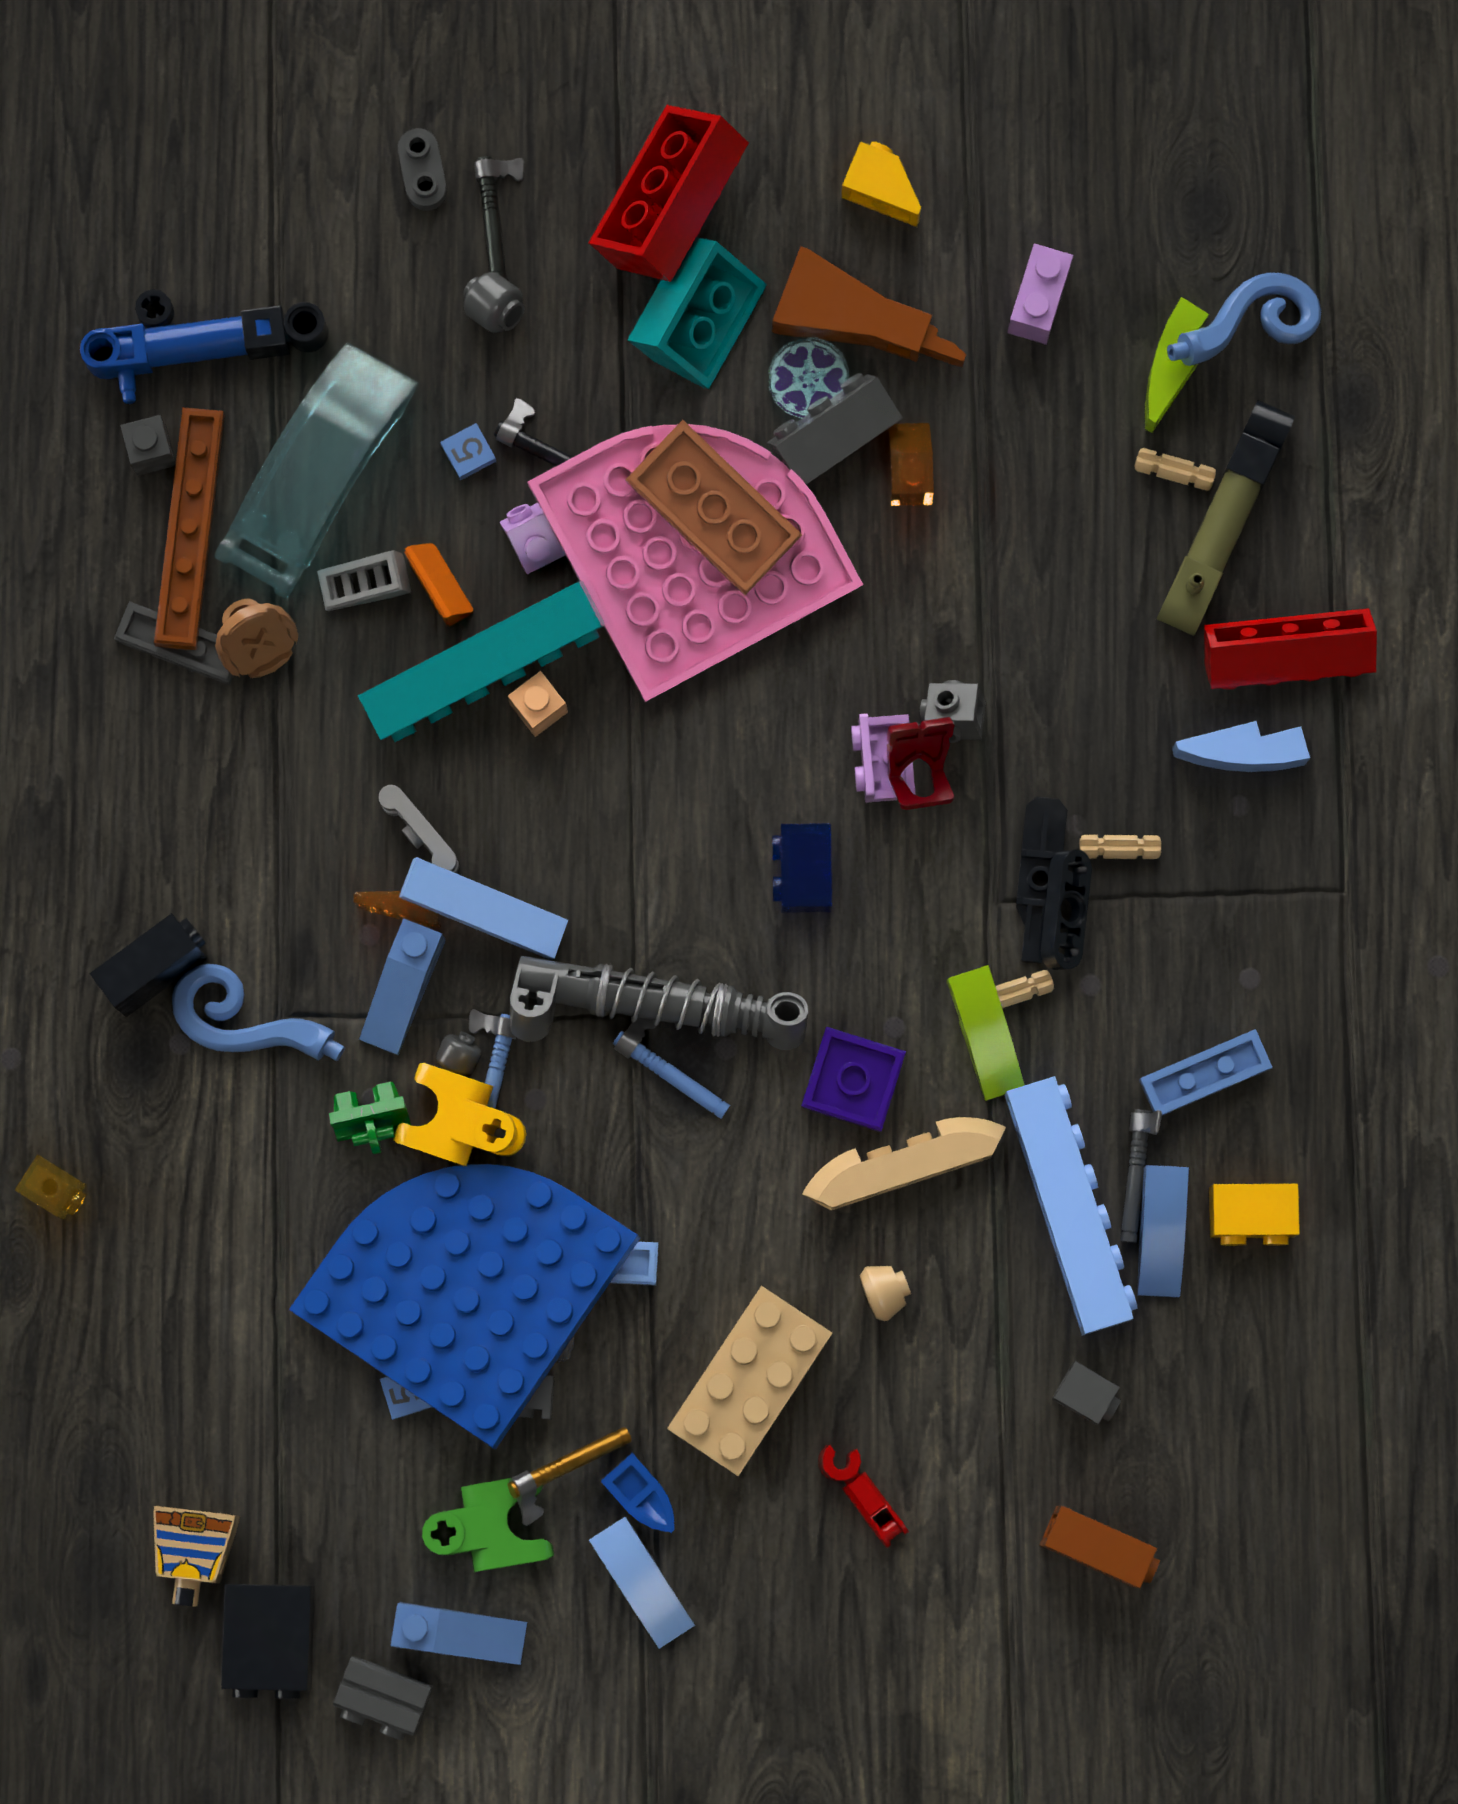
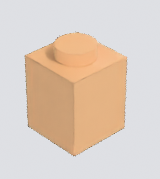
[508,671,568,737]

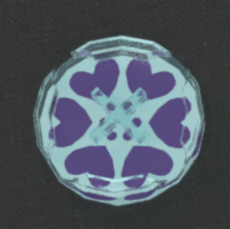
[769,337,849,419]

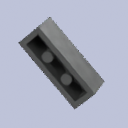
[767,373,903,484]

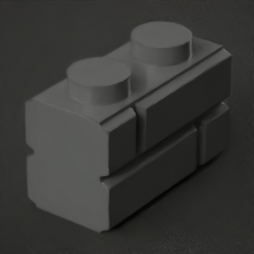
[333,1656,434,1741]

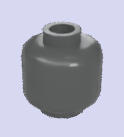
[463,272,525,333]

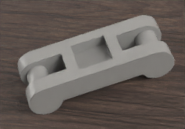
[379,785,459,874]

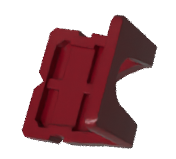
[887,717,955,810]

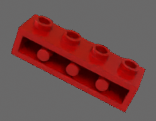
[1204,608,1377,689]

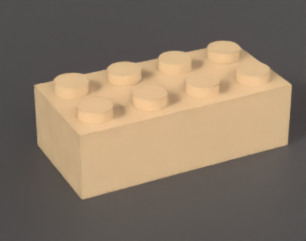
[667,1286,832,1477]

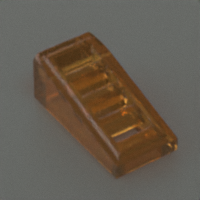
[353,891,440,928]

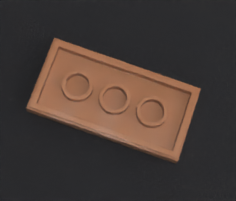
[625,420,802,596]

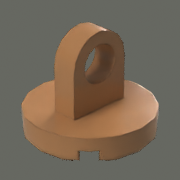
[215,599,298,678]

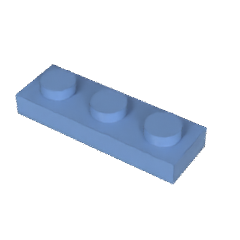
[1139,1029,1273,1115]

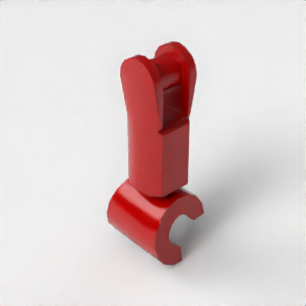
[818,1445,909,1548]

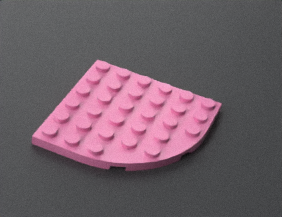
[527,424,863,702]

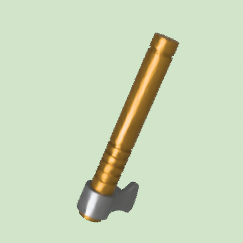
[508,1427,632,1526]

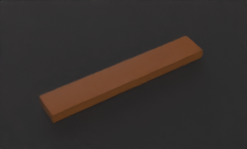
[154,407,225,650]

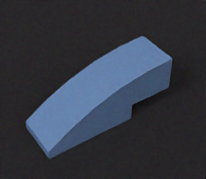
[1137,1165,1189,1298]

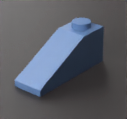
[359,918,446,1055]
[391,1602,528,1665]

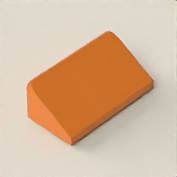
[404,543,474,627]

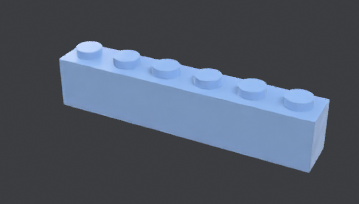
[1004,1076,1138,1336]

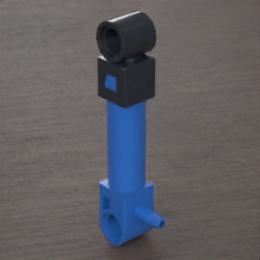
[80,302,329,404]

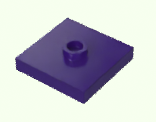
[801,1027,906,1132]

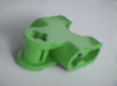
[422,1478,554,1572]

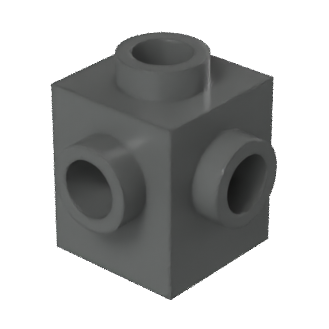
[920,680,986,743]

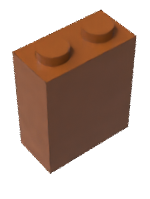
[1039,1506,1160,1588]

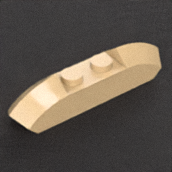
[802,1117,1006,1211]

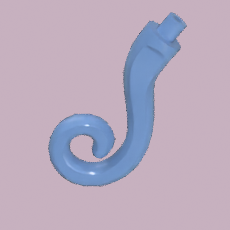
[1167,273,1321,366]
[172,964,345,1061]

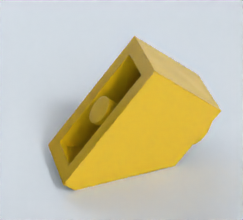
[841,141,921,227]

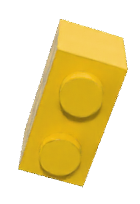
[1209,1184,1299,1246]

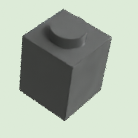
[120,415,176,476]
[1052,1361,1121,1425]

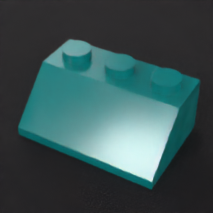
[627,237,767,389]

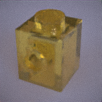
[15,1154,86,1220]

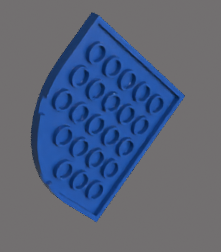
[289,1164,640,1450]

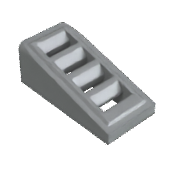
[317,550,411,611]

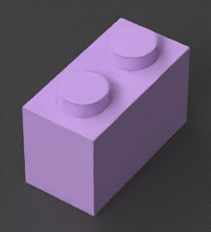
[1007,243,1073,344]

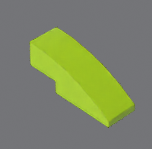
[1145,297,1209,433]
[947,965,1025,1101]

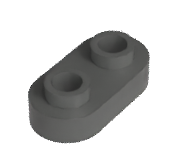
[398,128,447,211]

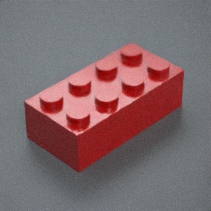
[588,105,749,282]

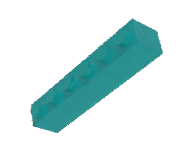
[358,581,605,743]

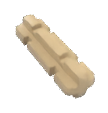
[1135,448,1216,491]
[1079,835,1161,859]
[995,970,1054,1008]

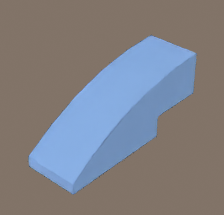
[1172,721,1310,772]
[589,1517,695,1649]

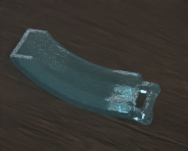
[215,343,419,599]

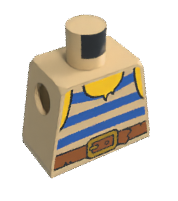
[154,1506,240,1607]

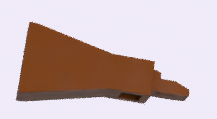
[772,246,966,367]

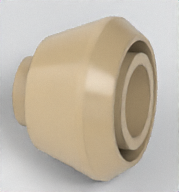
[860,1266,911,1321]

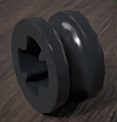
[135,289,174,328]

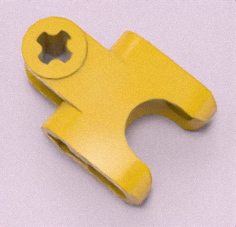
[393,1063,526,1166]

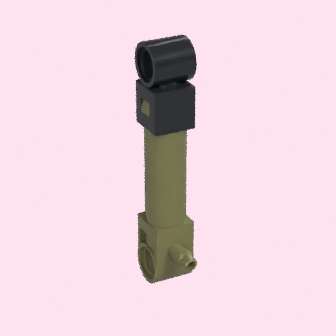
[1157,400,1295,636]

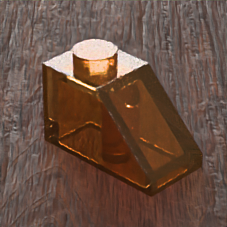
[888,423,934,506]

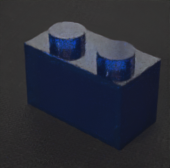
[772,823,832,913]

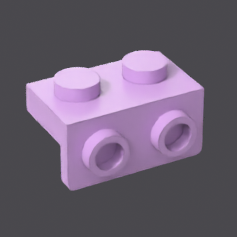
[500,503,565,574]
[851,714,916,803]

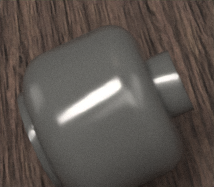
[436,1032,482,1076]

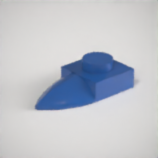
[601,1453,675,1532]

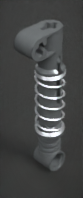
[510,956,808,1050]

